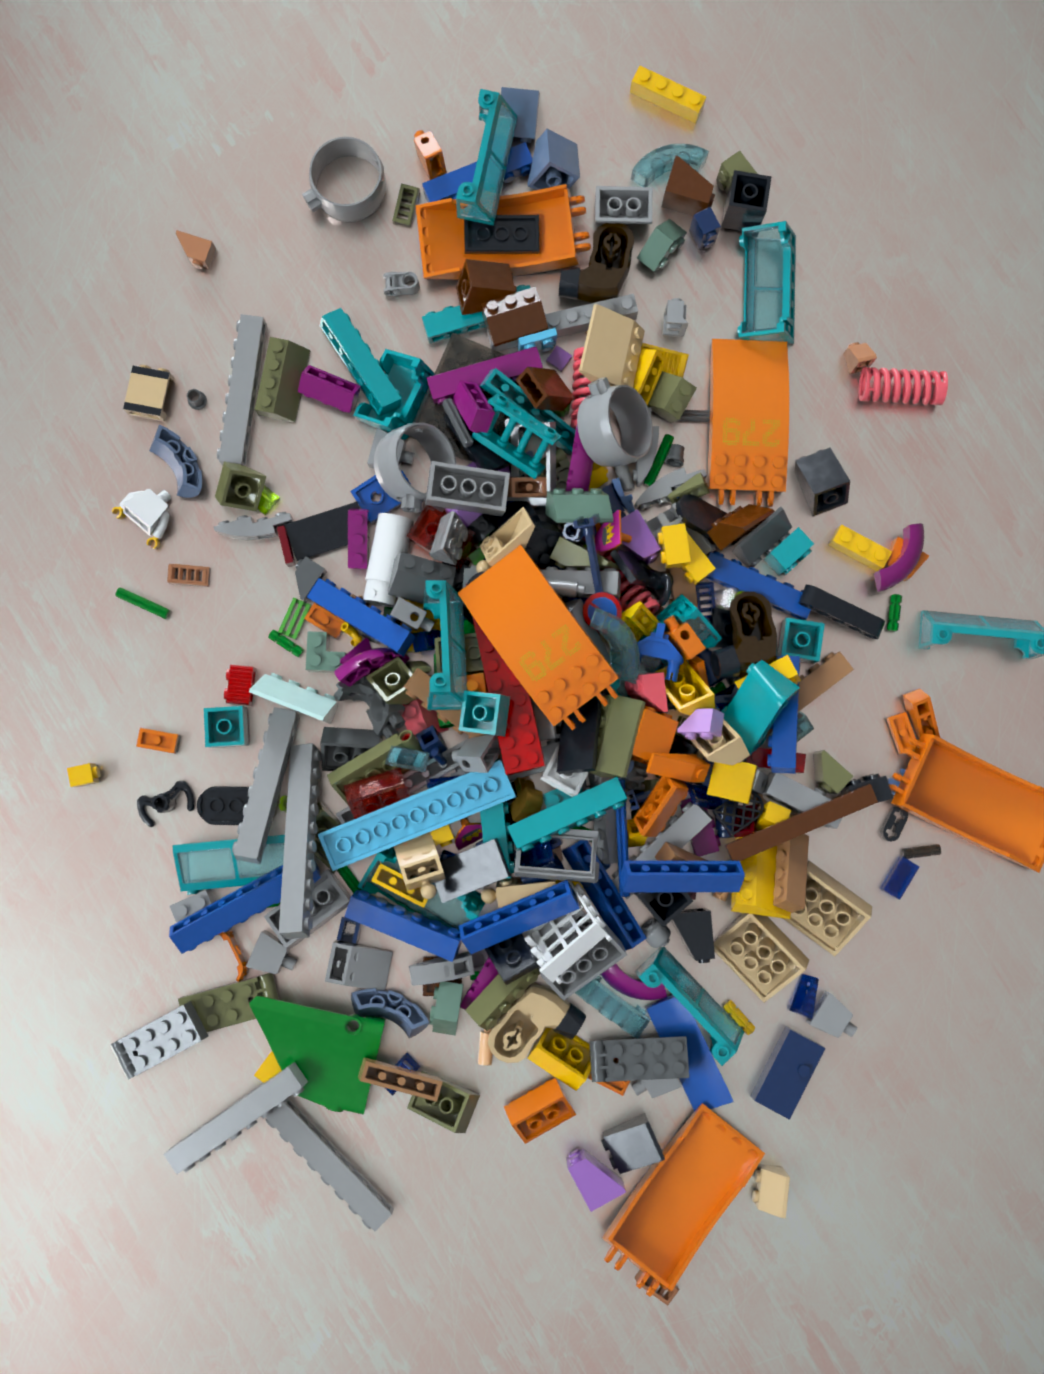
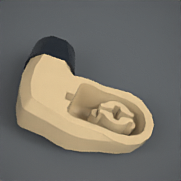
[488,983,586,1063]

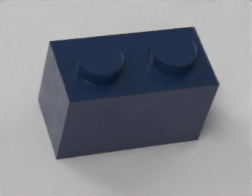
[689,207,721,250]

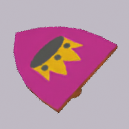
[594,510,632,552]
[454,817,483,851]

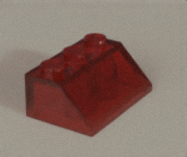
[407,505,476,571]
[344,767,410,819]

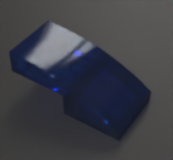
[514,841,555,867]

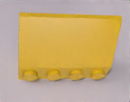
[731,837,791,919]

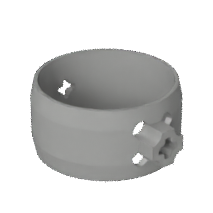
[302,137,386,222]
[577,377,653,467]
[374,423,456,513]

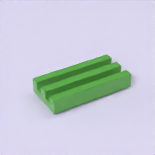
[278,597,312,640]

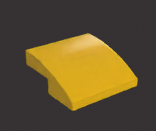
[610,601,660,648]
[707,762,757,804]

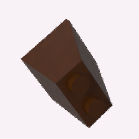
[661,156,715,216]
[456,259,517,315]

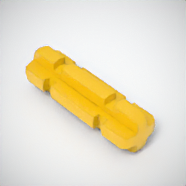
[723,1000,755,1035]

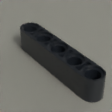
[798,584,885,639]

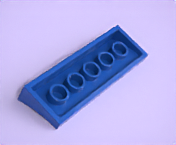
[645,994,734,1112]

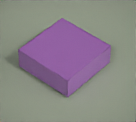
[546,345,572,372]

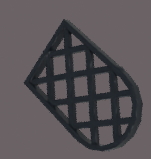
[712,791,764,837]

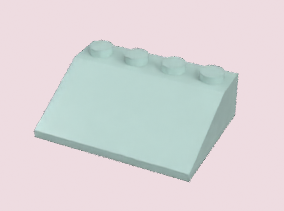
[249,673,339,724]

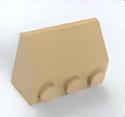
[690,719,750,765]

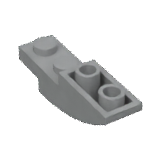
[633,408,659,487]
[634,467,707,511]
[214,512,293,540]
[409,949,488,986]

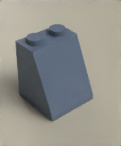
[500,87,540,143]
[528,129,580,190]

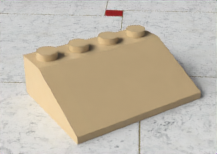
[579,304,645,388]
[783,861,872,956]
[714,913,809,1003]

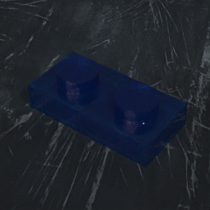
[882,856,919,900]

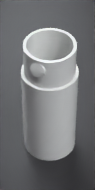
[363,513,414,607]

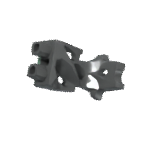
[334,675,405,739]

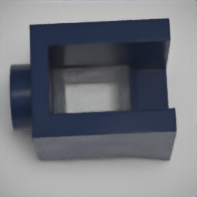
[337,917,362,944]

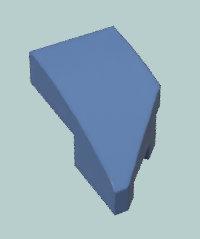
[611,478,635,514]

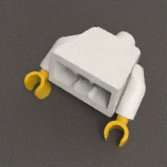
[112,489,171,549]

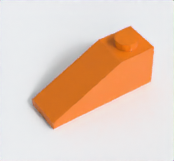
[902,688,940,740]
[646,753,710,782]

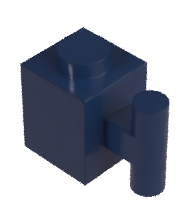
[416,725,448,766]

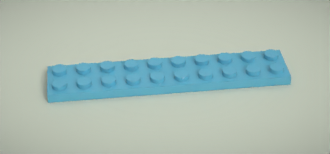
[318,760,516,871]

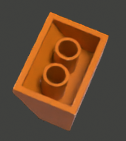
[633,776,689,837]
[504,1078,576,1144]

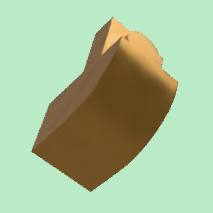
[509,777,543,822]

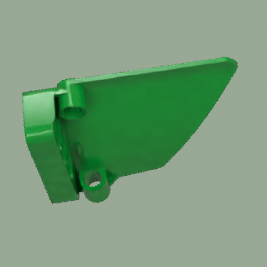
[249,996,386,1115]

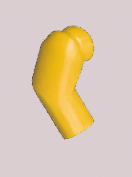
[341,622,363,647]

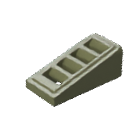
[392,183,420,226]
[668,472,710,504]
[406,661,431,674]

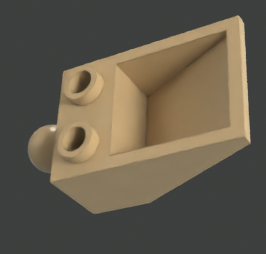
[476,507,535,573]
[394,832,445,899]
[481,877,556,909]

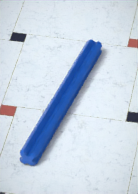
[616,779,630,897]

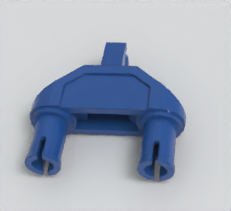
[626,623,684,682]

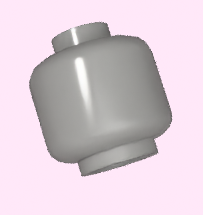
[642,918,671,948]

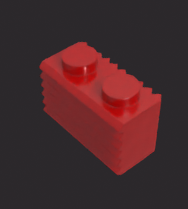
[224,665,256,706]

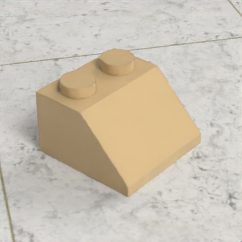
[752,1164,790,1219]

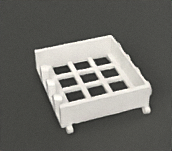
[523,881,612,985]

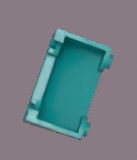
[353,349,435,440]
[721,659,800,755]

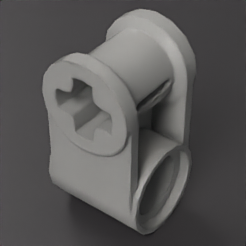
[383,271,420,296]

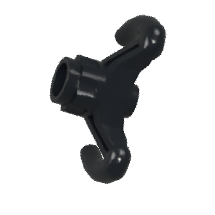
[638,560,674,606]
[137,781,195,827]

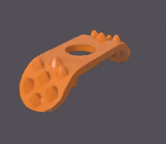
[218,931,248,982]

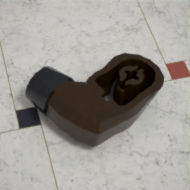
[559,223,634,303]
[710,592,778,679]

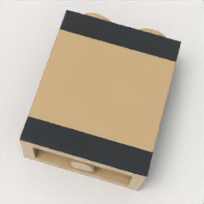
[123,364,174,421]

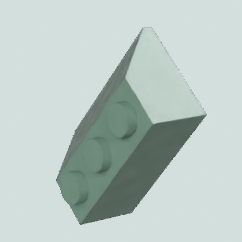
[545,488,613,523]

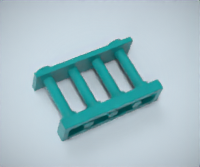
[472,393,562,479]

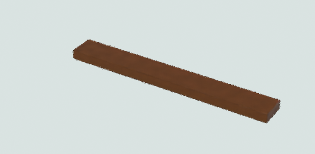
[725,784,878,861]

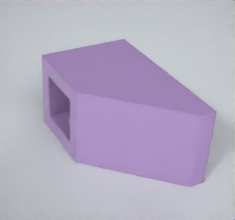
[677,708,724,740]

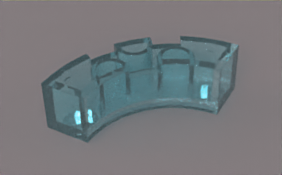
[631,144,709,187]
[589,607,640,684]
[575,976,651,1039]

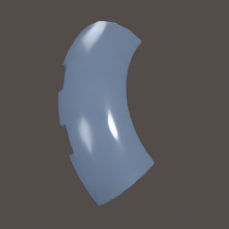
[149,425,202,498]
[351,988,429,1039]

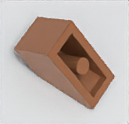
[175,230,216,269]
[843,342,877,375]
[507,477,547,497]

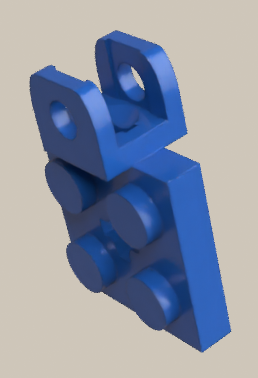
[350,470,411,524]

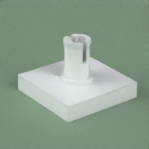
[540,745,588,797]

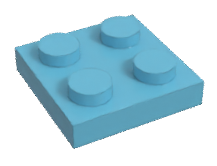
[518,328,557,351]

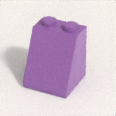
[617,509,661,565]
[566,1149,626,1212]

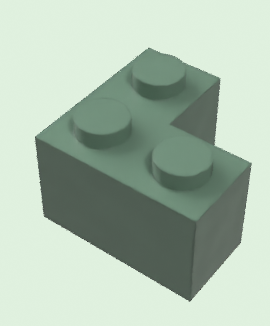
[637,219,687,272]
[305,631,347,673]
[429,981,463,1036]

